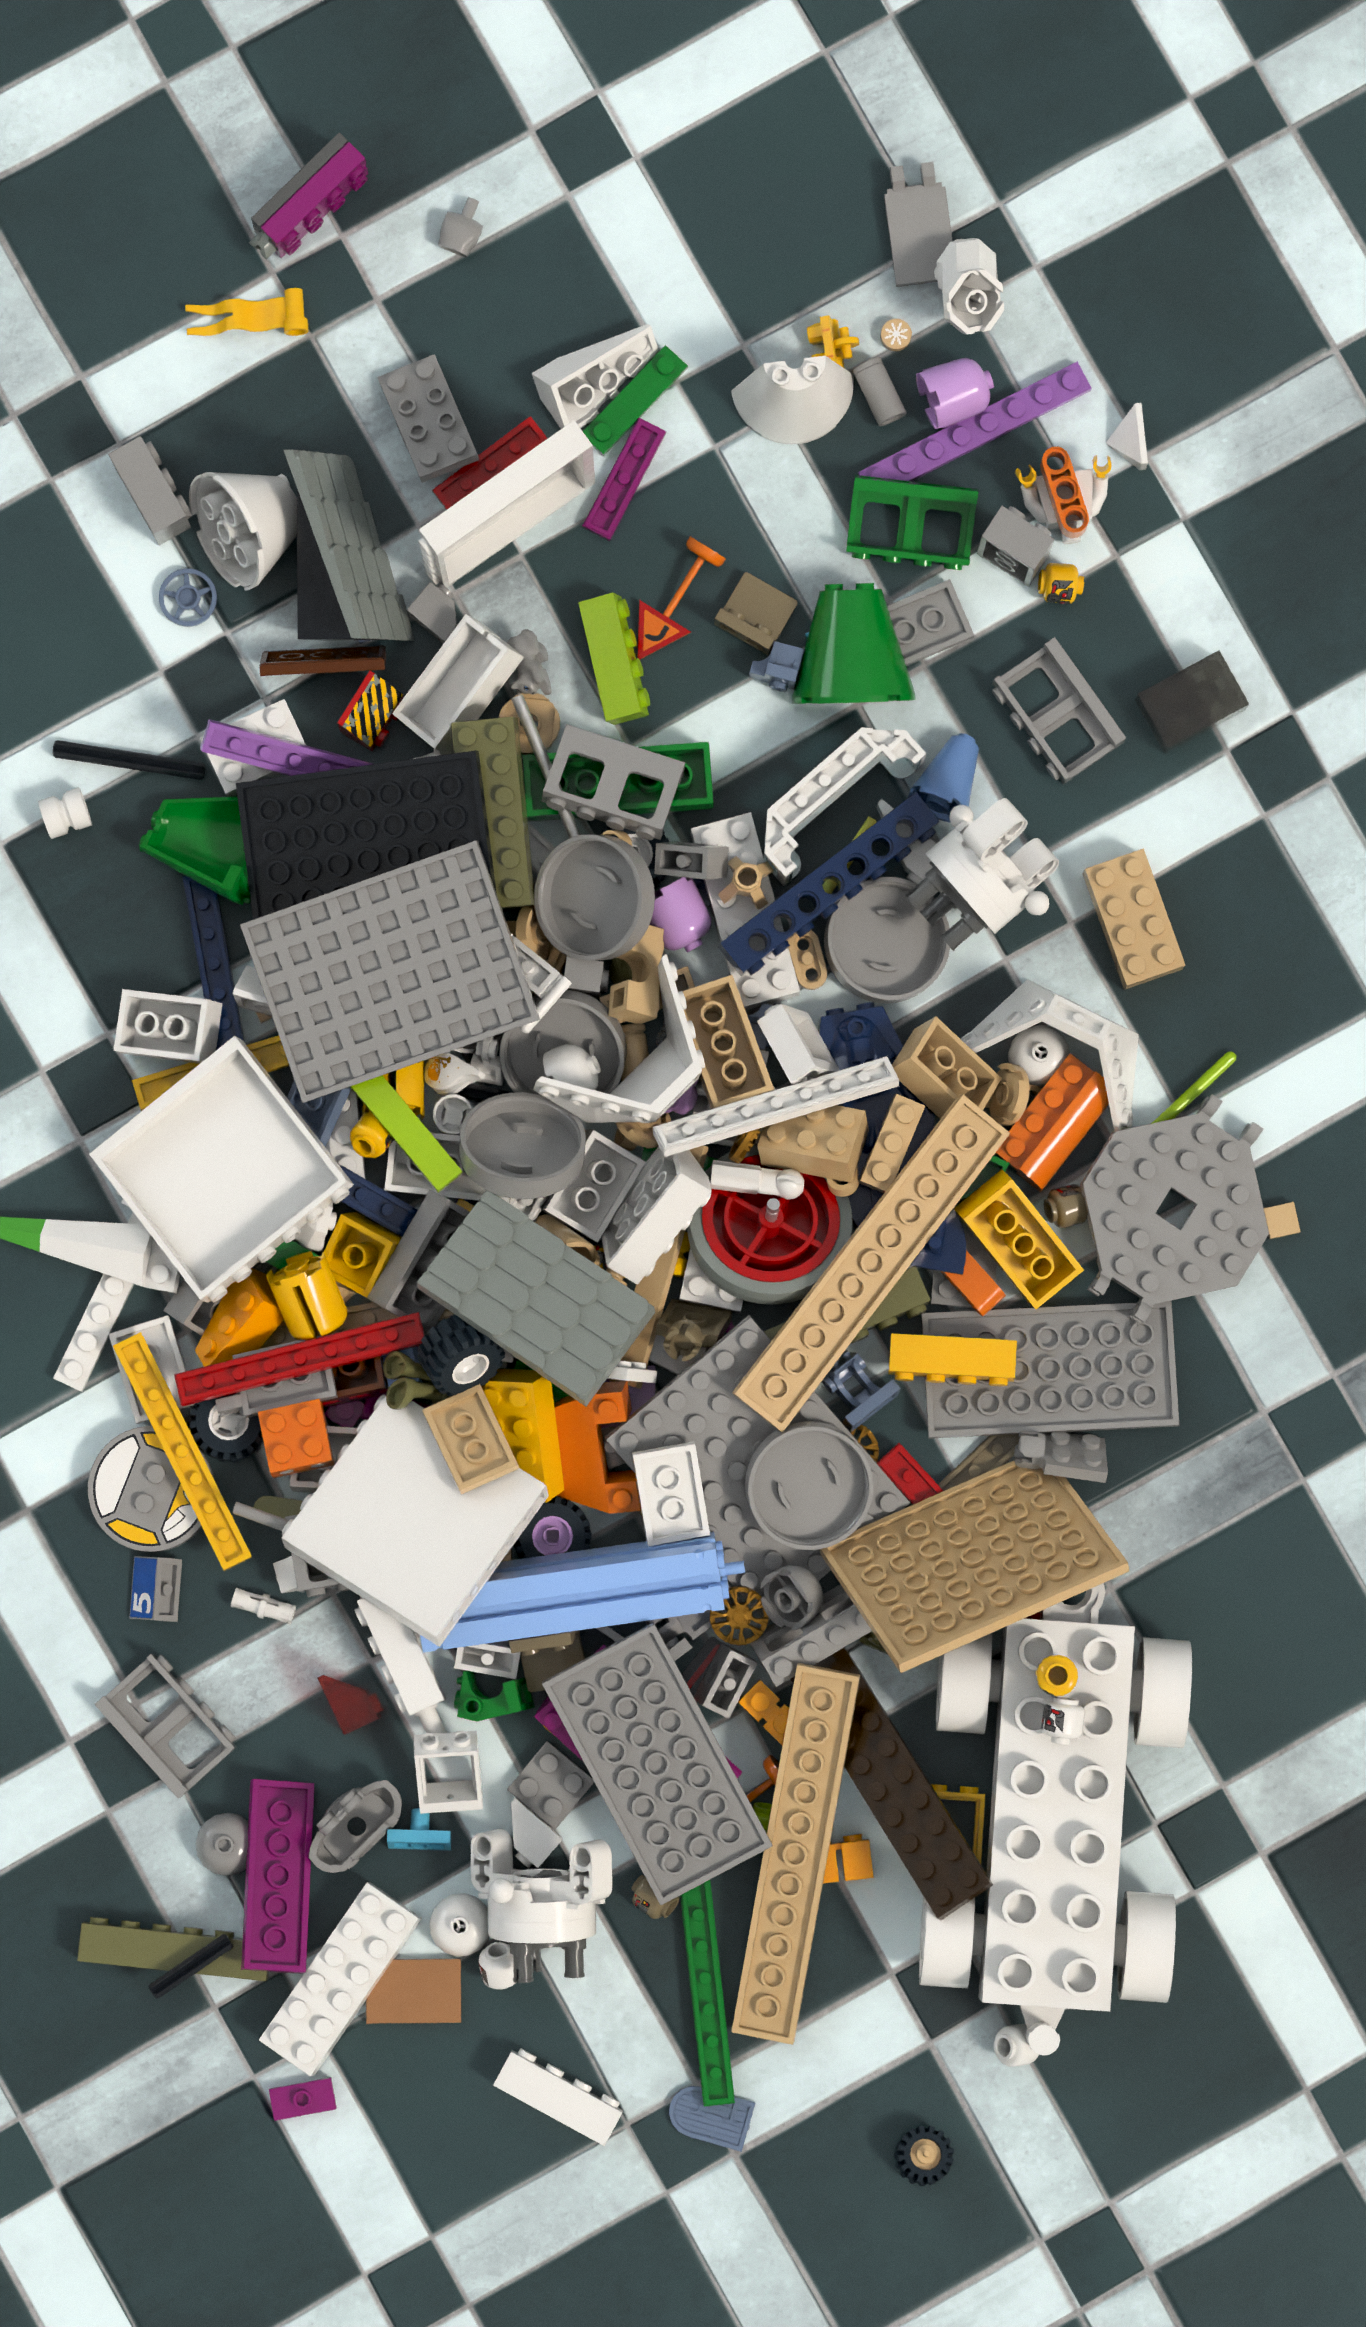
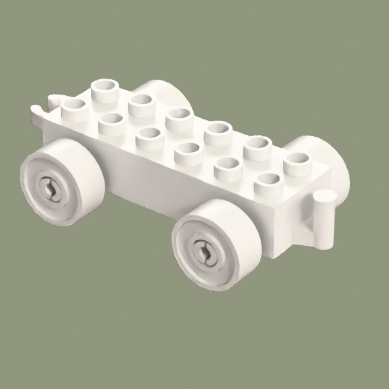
[919,1583,1192,2055]

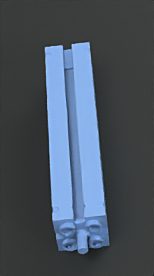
[420,1531,745,1653]

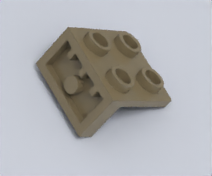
[714,572,798,655]
[509,1630,585,1692]

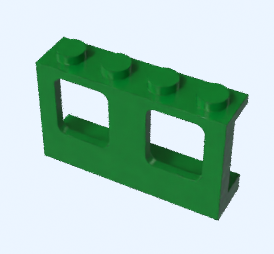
[846,475,978,570]

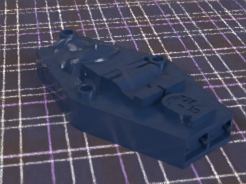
[818,1002,935,1230]

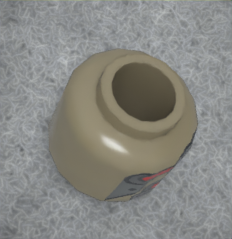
[1043,1184,1088,1228]

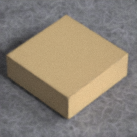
[1264,1202,1301,1240]

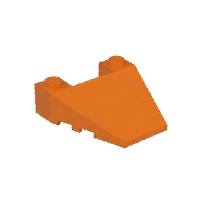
[554,1380,641,1514]

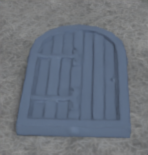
[669,2086,756,2152]

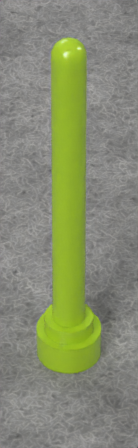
[1151,1051,1236,1124]

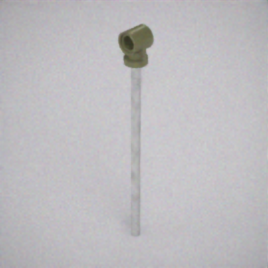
[511,694,632,984]

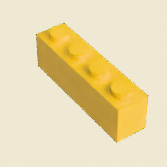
[888,1333,1017,1386]

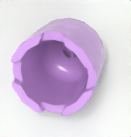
[916,358,994,429]
[649,877,712,952]

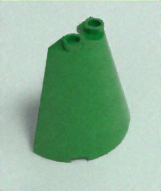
[792,583,916,704]
[139,797,251,905]

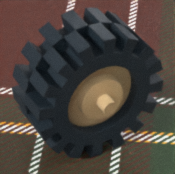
[894,2126,954,2186]

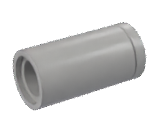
[853,357,907,427]

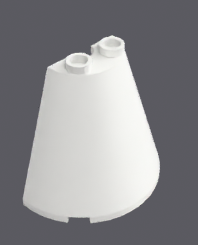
[731,356,854,444]

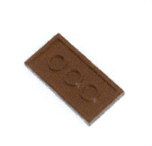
[259,645,386,676]

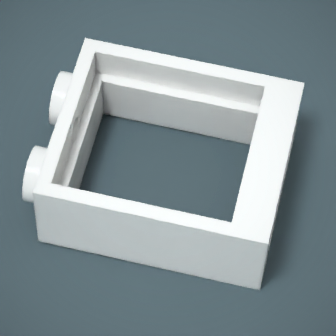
[757,1004,840,1084]
[414,1731,483,1814]

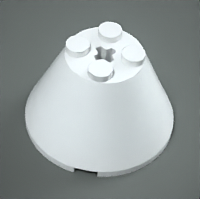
[189,472,297,591]

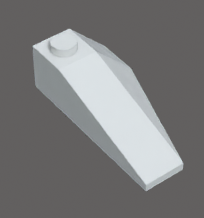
[532,324,659,429]

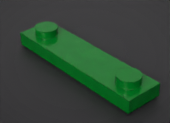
[583,345,688,456]

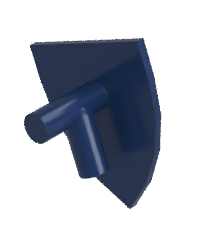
[910,1209,966,1275]

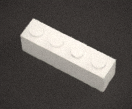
[493,2048,623,2146]

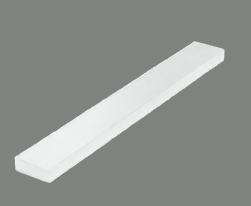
[653,1056,899,1157]

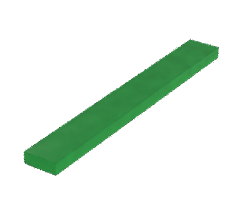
[680,1880,735,2107]

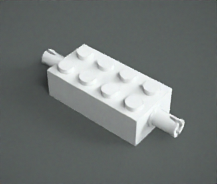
[354,1596,447,1734]

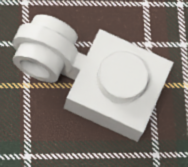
[471,1036,505,1086]

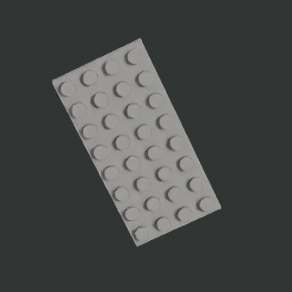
[921,1301,1179,1439]
[542,1622,773,1905]

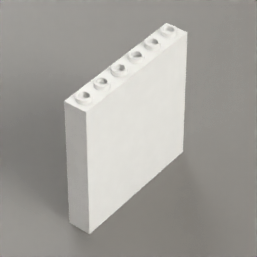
[418,420,595,588]
[89,1036,354,1303]
[281,1394,549,1647]

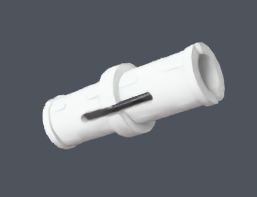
[231,1587,297,1625]

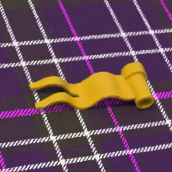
[185,288,309,336]

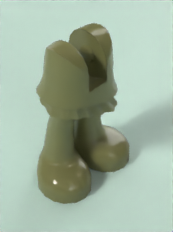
[383,1351,452,1410]

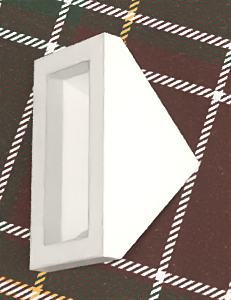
[1106,403,1148,470]

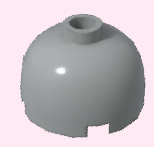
[760,1565,824,1631]
[195,1812,248,1876]

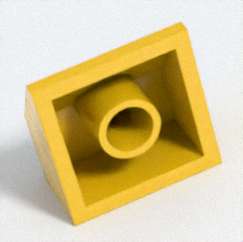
[324,1212,402,1298]

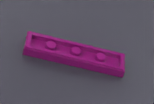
[582,418,666,541]

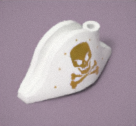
[424,1052,485,1096]

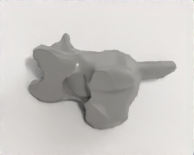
[507,629,551,695]

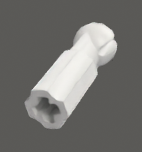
[710,1160,804,1200]

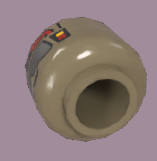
[631,1875,680,1919]

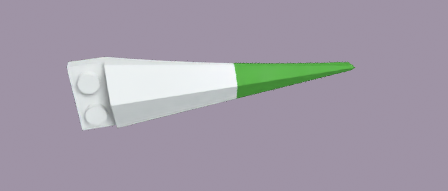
[0,1217,180,1294]

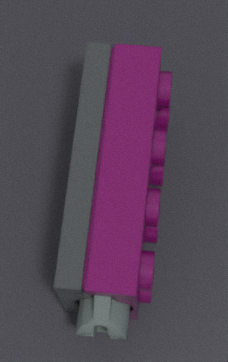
[249,132,369,260]

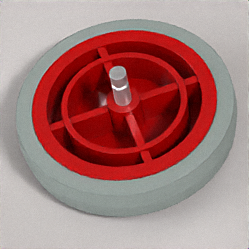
[687,1144,853,1305]

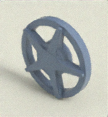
[159,568,217,627]

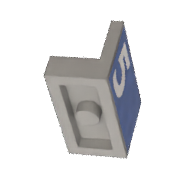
[129,1556,182,1622]

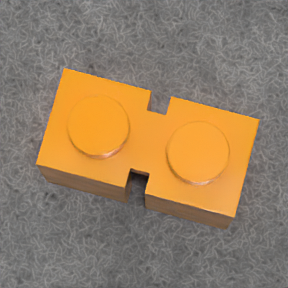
[738,1679,789,1746]
[823,1834,874,1884]

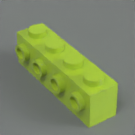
[578,592,650,725]

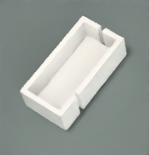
[392,614,524,754]

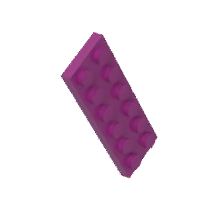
[241,1779,314,1974]

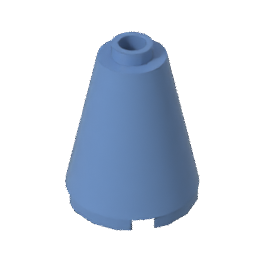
[908,733,979,823]

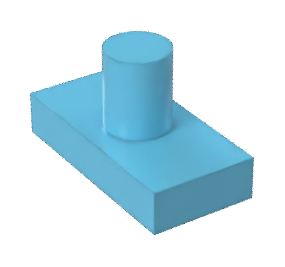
[387,1808,451,1850]

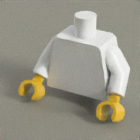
[1015,455,1112,544]

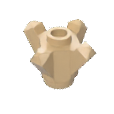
[718,856,774,910]

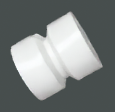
[38,787,92,839]
[433,1094,472,1135]

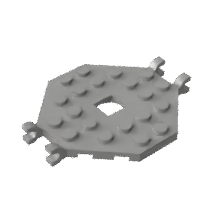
[1080,1095,1269,1324]

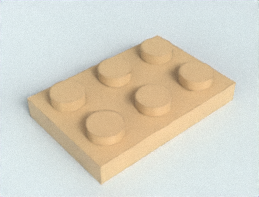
[422,1384,519,1494]

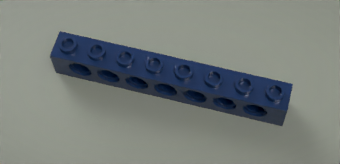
[718,792,939,976]

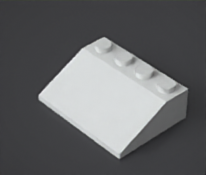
[601,1146,712,1285]

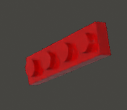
[432,416,548,510]

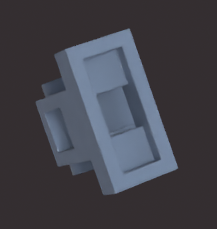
[821,1350,901,1433]

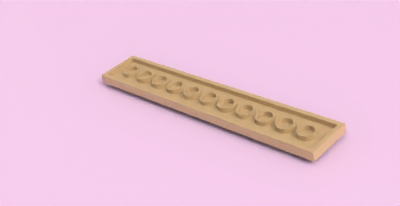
[732,1094,1010,1432]
[731,1663,860,2045]

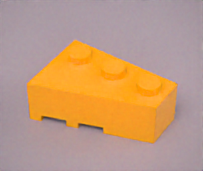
[195,1268,284,1367]

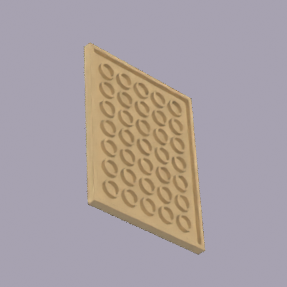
[820,1461,1130,1673]

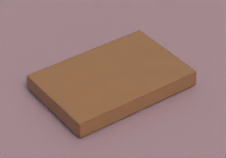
[366,1959,461,2024]

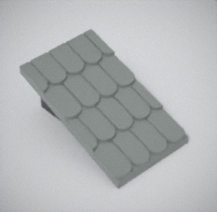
[284,450,415,641]
[417,1190,655,1407]

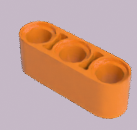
[1040,447,1089,538]
[940,1250,1006,1317]

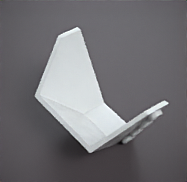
[533,954,705,1123]
[961,979,1139,1132]

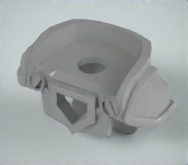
[308,1780,402,1873]

